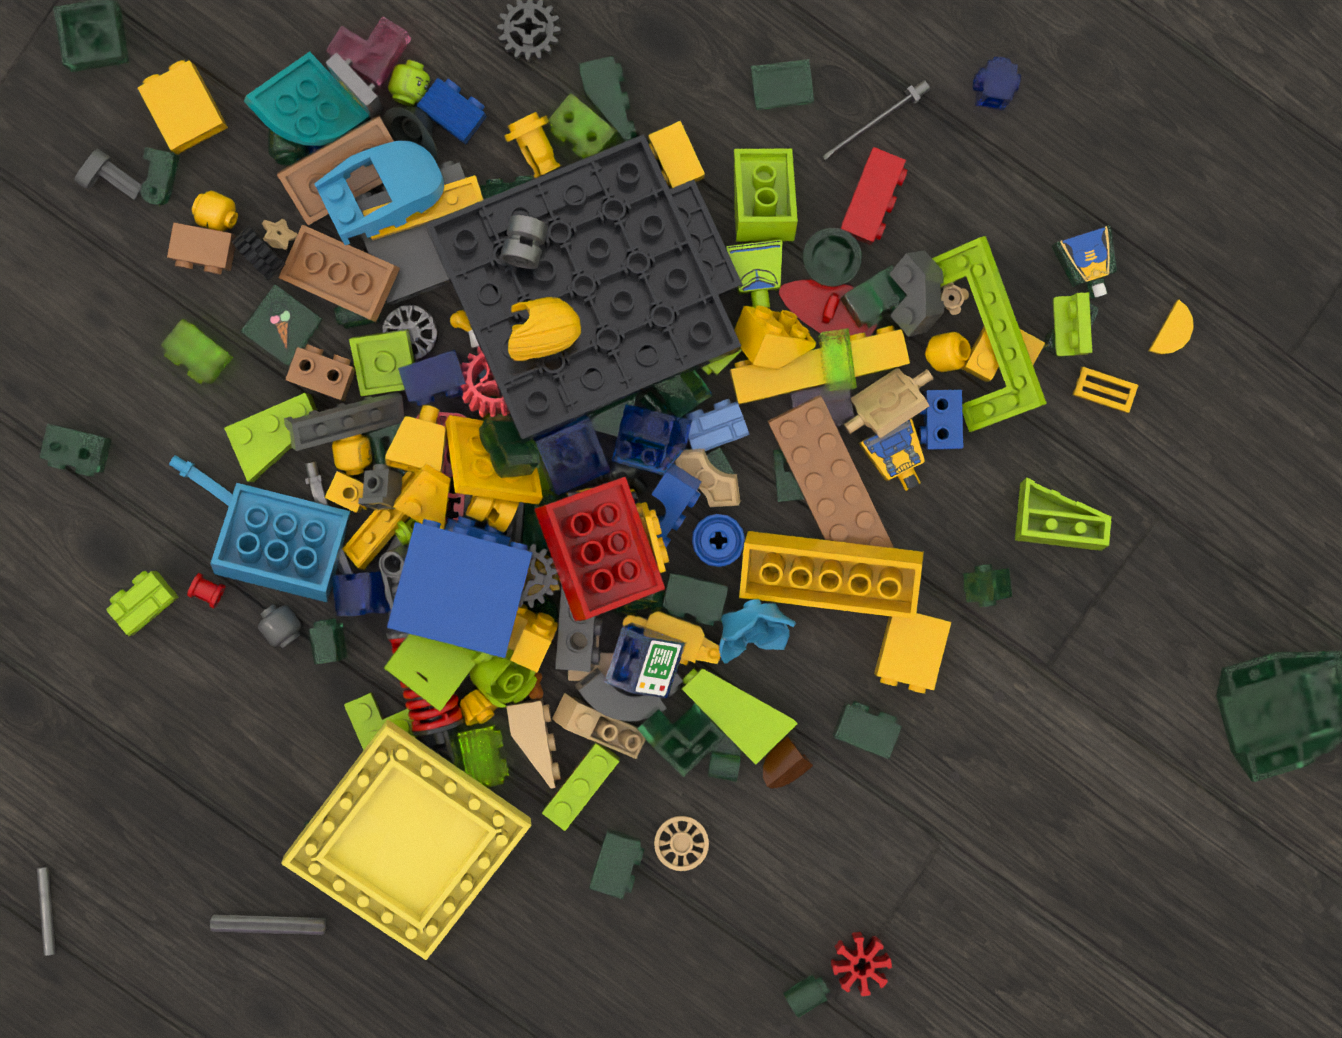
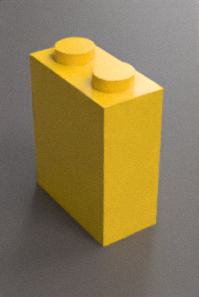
[138,60,228,155]
[874,613,951,694]

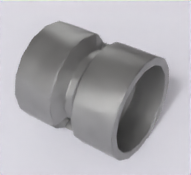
[500,215,548,269]

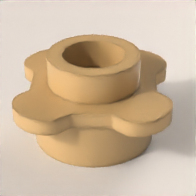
[941,283,969,315]

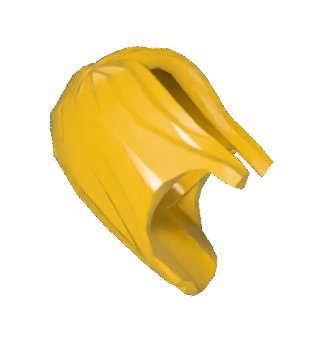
[508,297,581,361]

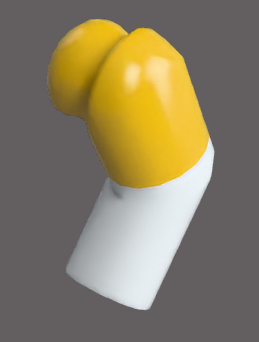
[450,310,480,348]

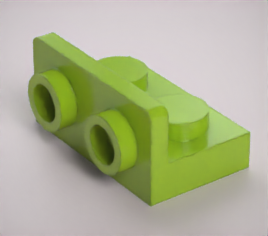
[1053,292,1092,356]

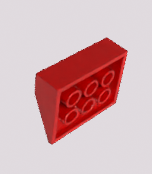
[535,477,665,621]

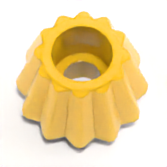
[460,689,498,726]

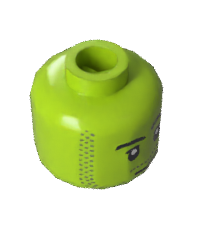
[388,60,430,106]

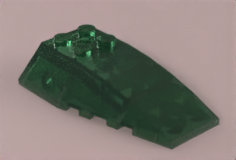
[1216,651,1342,782]

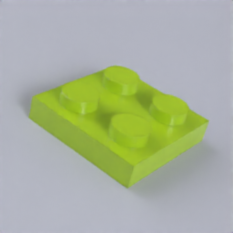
[349,329,419,396]

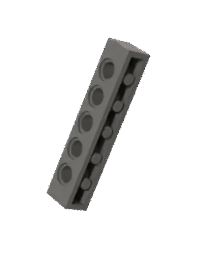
[555,491,603,672]

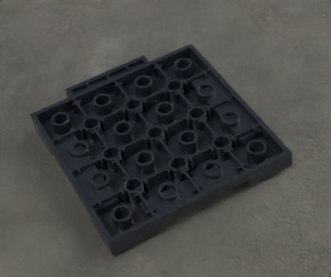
[426,134,743,444]

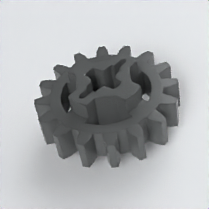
[497,0,561,62]
[519,543,559,608]

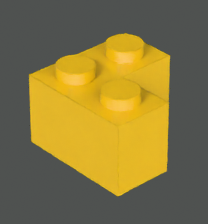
[961,326,1045,382]
[508,604,559,672]

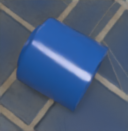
[691,514,745,567]

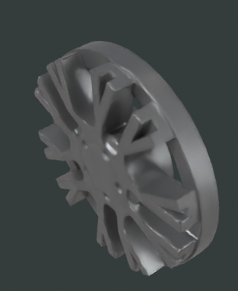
[383,305,438,359]

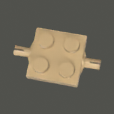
[844,367,934,438]

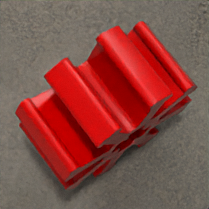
[831,932,892,996]

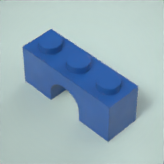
[651,463,701,547]

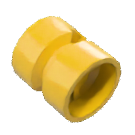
[466,495,519,533]

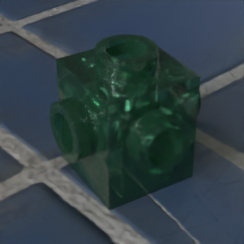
[963,564,1012,607]

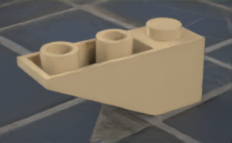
[552,693,649,759]
[507,698,561,788]

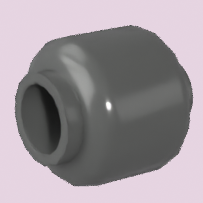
[258,604,302,649]

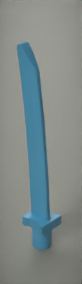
[169,455,233,506]

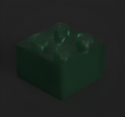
[53,0,130,72]

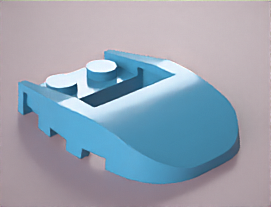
[314,141,444,245]

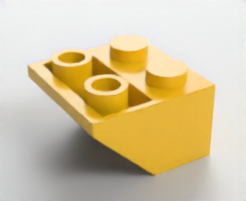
[734,305,816,369]

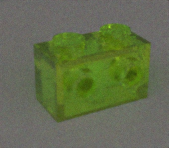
[548,93,617,159]

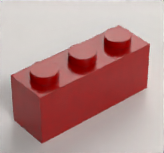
[839,147,908,245]

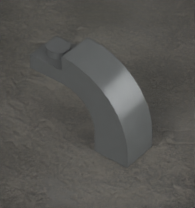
[575,667,683,721]

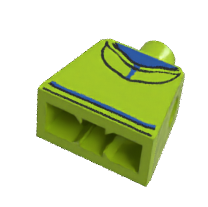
[726,240,782,308]

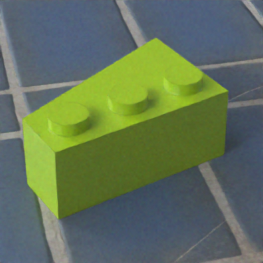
[224,393,318,482]
[1015,477,1111,551]

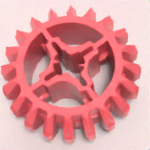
[458,346,508,421]

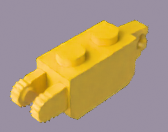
[622,610,721,665]

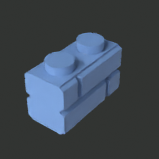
[682,399,750,451]

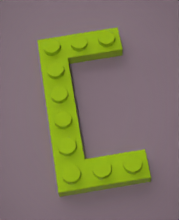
[932,236,1047,432]

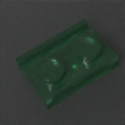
[751,59,814,110]

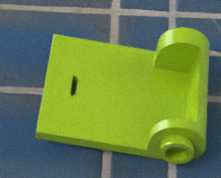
[384,634,493,711]

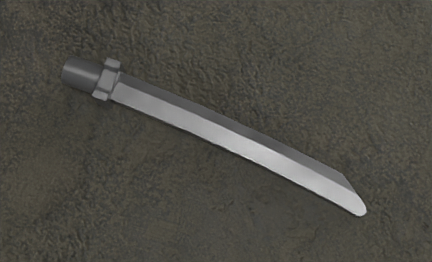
[822,80,930,160]
[305,461,355,581]

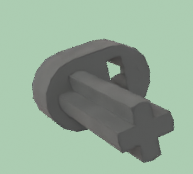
[74,148,145,201]

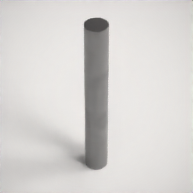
[37,866,56,956]

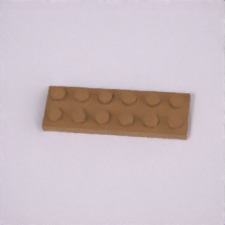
[767,395,894,548]

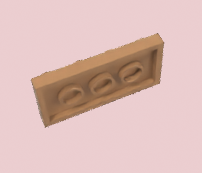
[277,115,394,225]
[279,225,400,322]

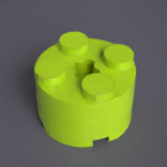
[469,648,537,708]

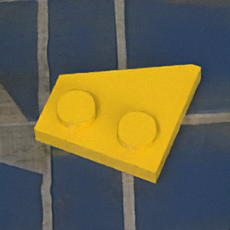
[393,463,451,529]

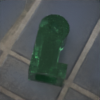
[141,147,180,206]

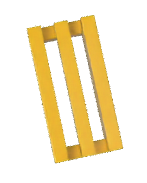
[1072,367,1138,413]

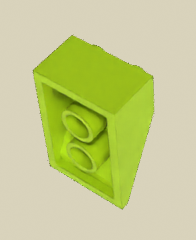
[734,149,798,242]

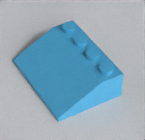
[211,483,350,602]

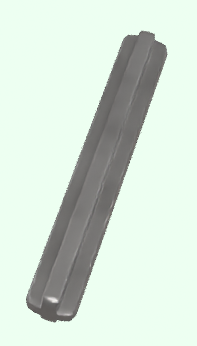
[210,915,326,935]

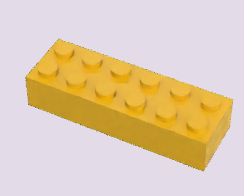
[739,531,924,619]

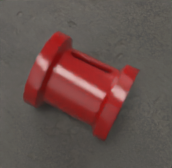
[187,573,226,609]

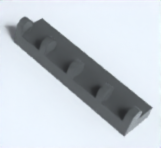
[284,391,405,451]

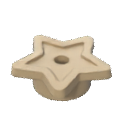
[262,219,298,250]

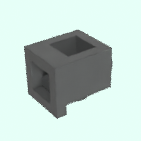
[358,464,403,510]

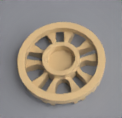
[654,816,709,871]

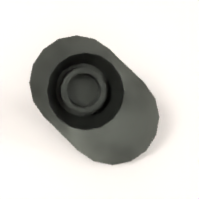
[383,106,438,162]

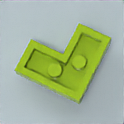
[344,692,417,750]

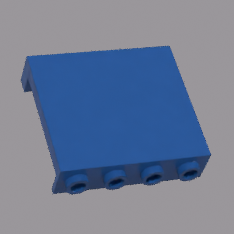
[387,519,533,659]

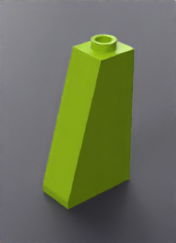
[681,668,798,765]

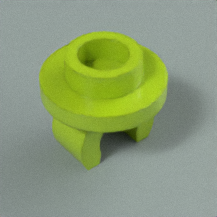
[395,518,419,546]

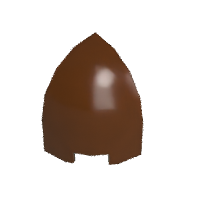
[763,736,814,789]

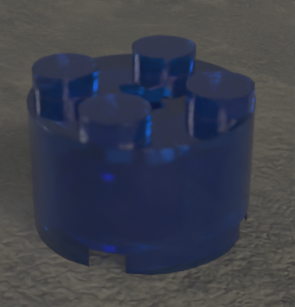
[332,571,391,616]

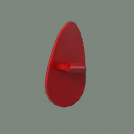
[779,280,879,343]

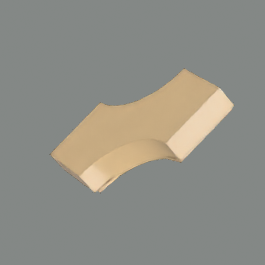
[675,449,740,507]

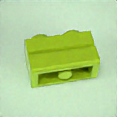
[106,570,179,636]

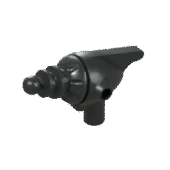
[585,456,648,493]

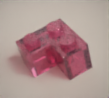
[326,16,411,88]

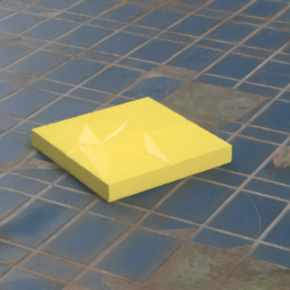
[282,719,531,960]

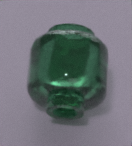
[268,129,306,166]

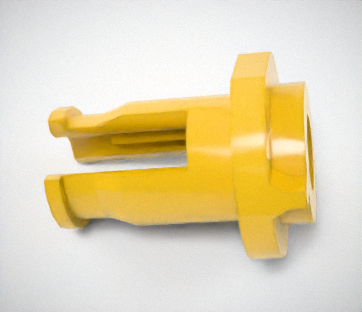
[504,112,561,178]

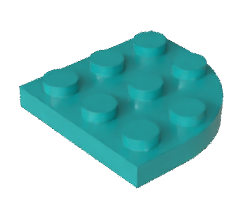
[244,51,369,146]

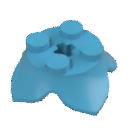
[719,599,796,664]

